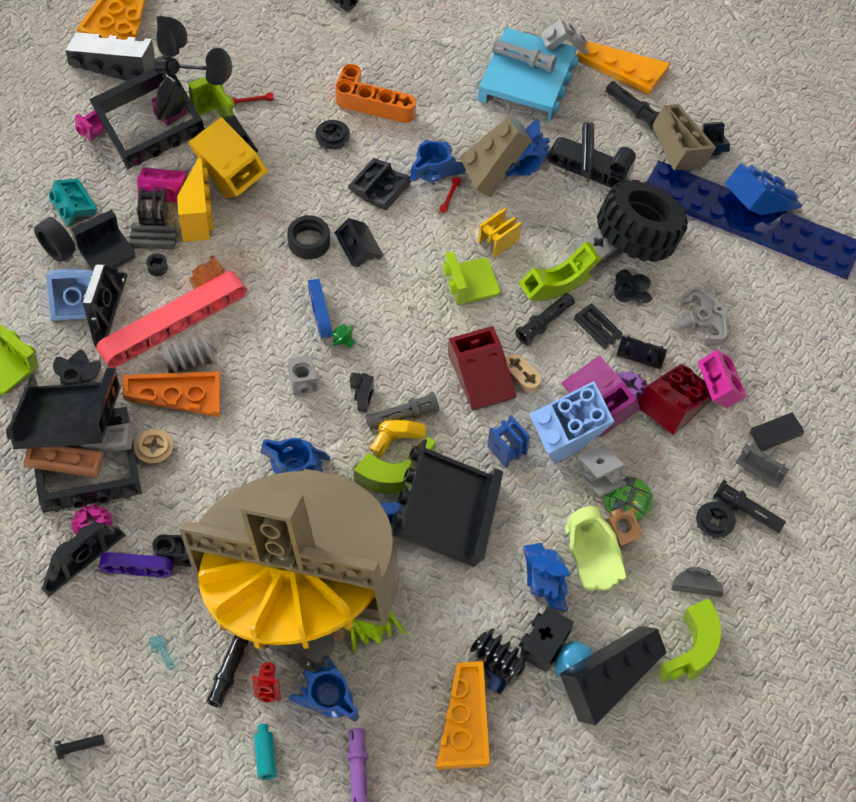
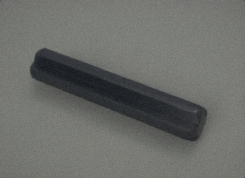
[581,121,595,178]

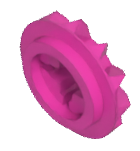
[71,503,112,535]

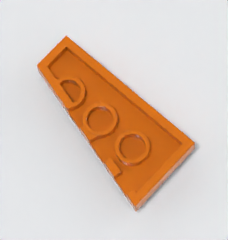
[123,371,220,417]

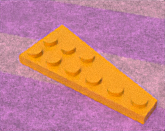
[77,0,146,40]

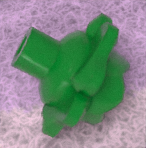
[332,324,355,348]

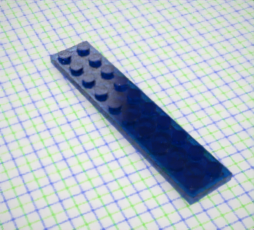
[647,160,856,280]

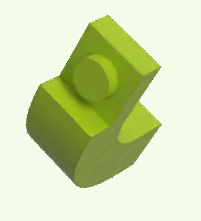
[518,241,602,301]
[354,437,436,494]
[658,598,721,682]

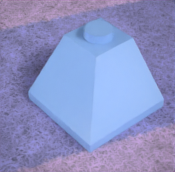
[46,269,93,321]

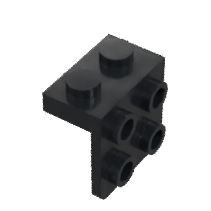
[71,209,136,271]

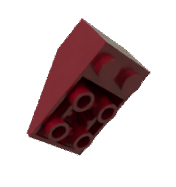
[447,326,517,411]
[638,364,712,435]

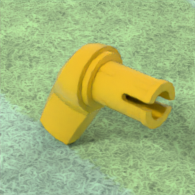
[369,420,426,457]

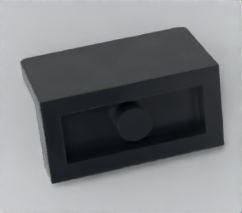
[334,218,384,267]

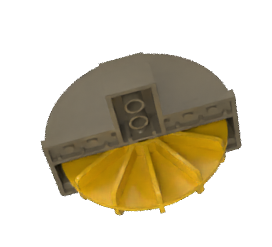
[179,469,399,649]

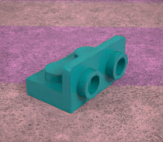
[49,178,98,227]

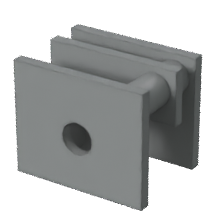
[579,445,626,497]

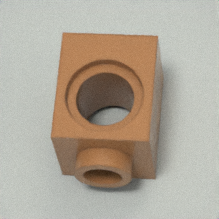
[605,507,643,546]

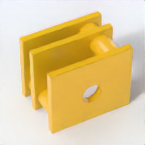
[478,208,522,257]

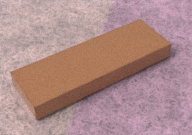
[23,446,104,478]

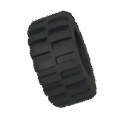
[597,180,688,262]

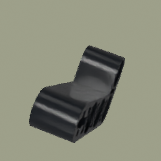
[547,137,636,188]

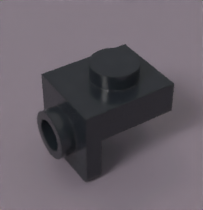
[702,122,730,155]

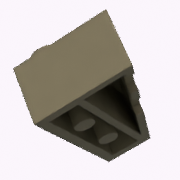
[652,104,716,171]
[460,116,532,198]

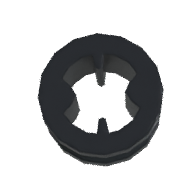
[146,253,168,276]

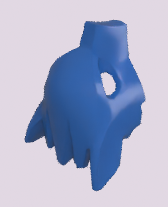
[505,119,550,177]
[410,139,466,182]
[260,438,330,474]
[523,543,571,612]
[289,656,360,722]

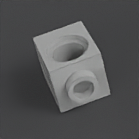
[287,355,317,395]

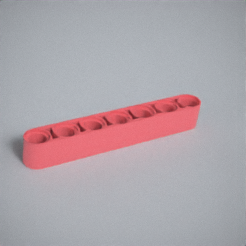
[96,271,247,368]

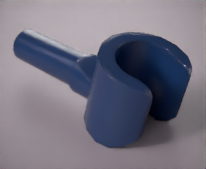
[483,661,507,694]

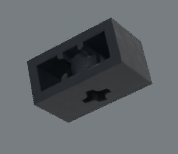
[519,607,574,673]

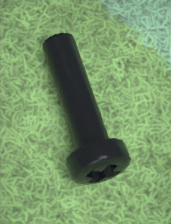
[54,734,105,760]

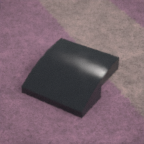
[348,158,411,211]

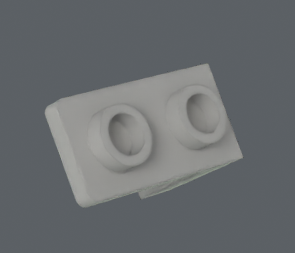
[541,18,588,55]

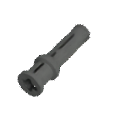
[366,391,440,430]

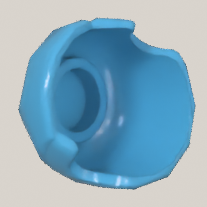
[554,641,594,677]

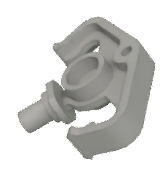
[674,286,728,345]

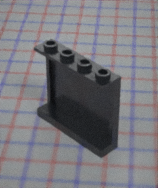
[6,368,121,450]
[392,439,504,567]

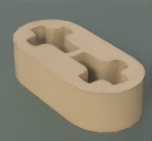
[506,354,541,394]

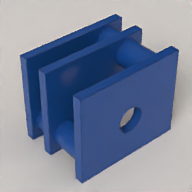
[487,415,530,468]

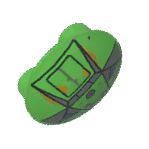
[604,476,653,522]

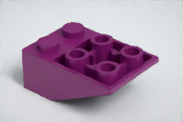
[561,355,641,437]

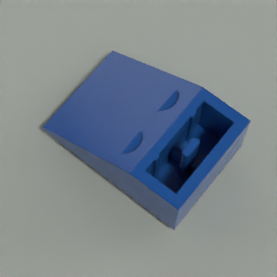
[724,163,803,215]

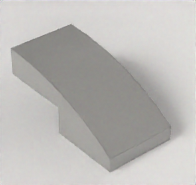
[78,423,134,451]

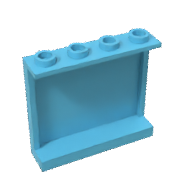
[478,27,579,122]

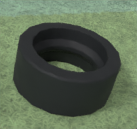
[287,215,330,259]
[34,217,76,262]

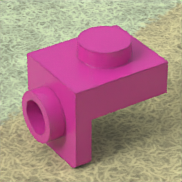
[75,111,105,141]

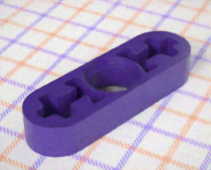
[99,552,174,578]

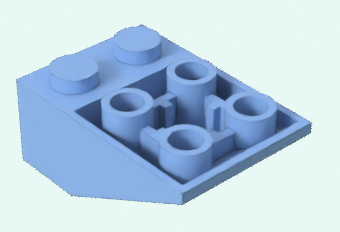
[529,381,615,464]

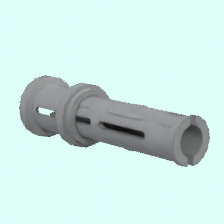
[492,39,557,74]

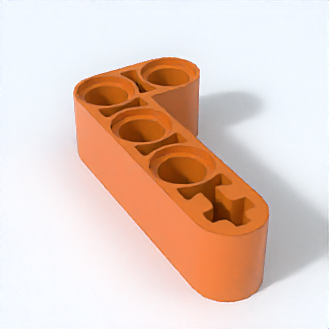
[335,64,416,123]

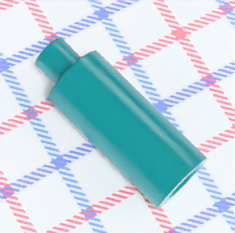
[254,724,277,780]

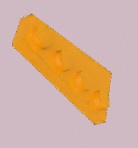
[577,41,670,95]
[436,661,490,770]

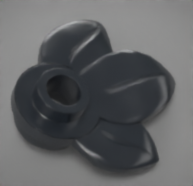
[613,269,653,303]
[53,349,101,385]

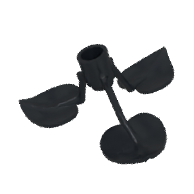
[154,16,233,120]

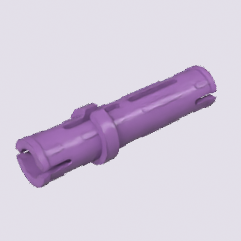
[347,728,368,802]

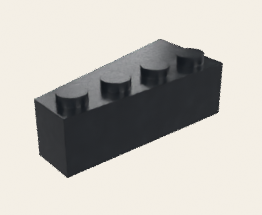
[65,32,155,81]
[560,626,667,726]

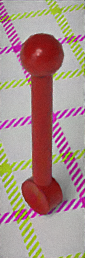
[232,92,274,105]
[439,177,461,213]

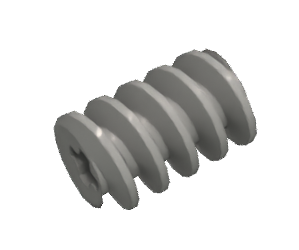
[162,335,215,373]

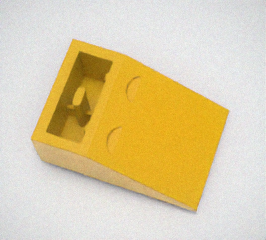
[188,117,268,198]
[177,159,214,242]

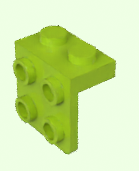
[188,76,235,117]
[442,251,500,305]
[0,325,39,395]

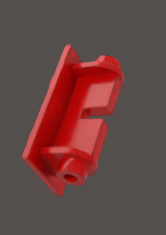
[252,662,281,703]

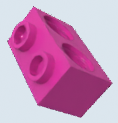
[698,350,747,408]

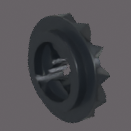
[315,120,350,150]
[695,502,736,540]

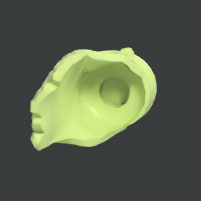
[565,506,627,591]

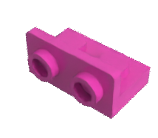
[137,167,187,203]

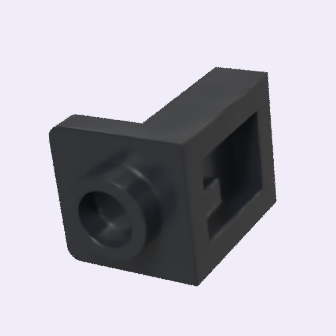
[350,372,374,413]

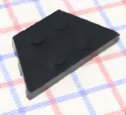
[83,265,128,348]
[42,521,126,597]

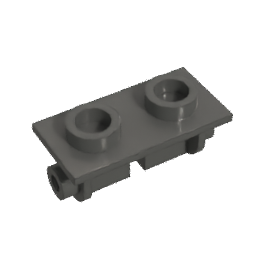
[735,444,790,487]

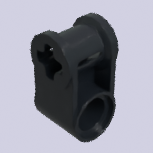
[152,534,192,567]

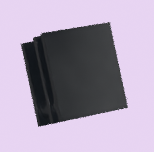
[137,187,169,226]

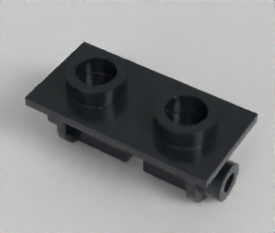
[616,335,667,369]

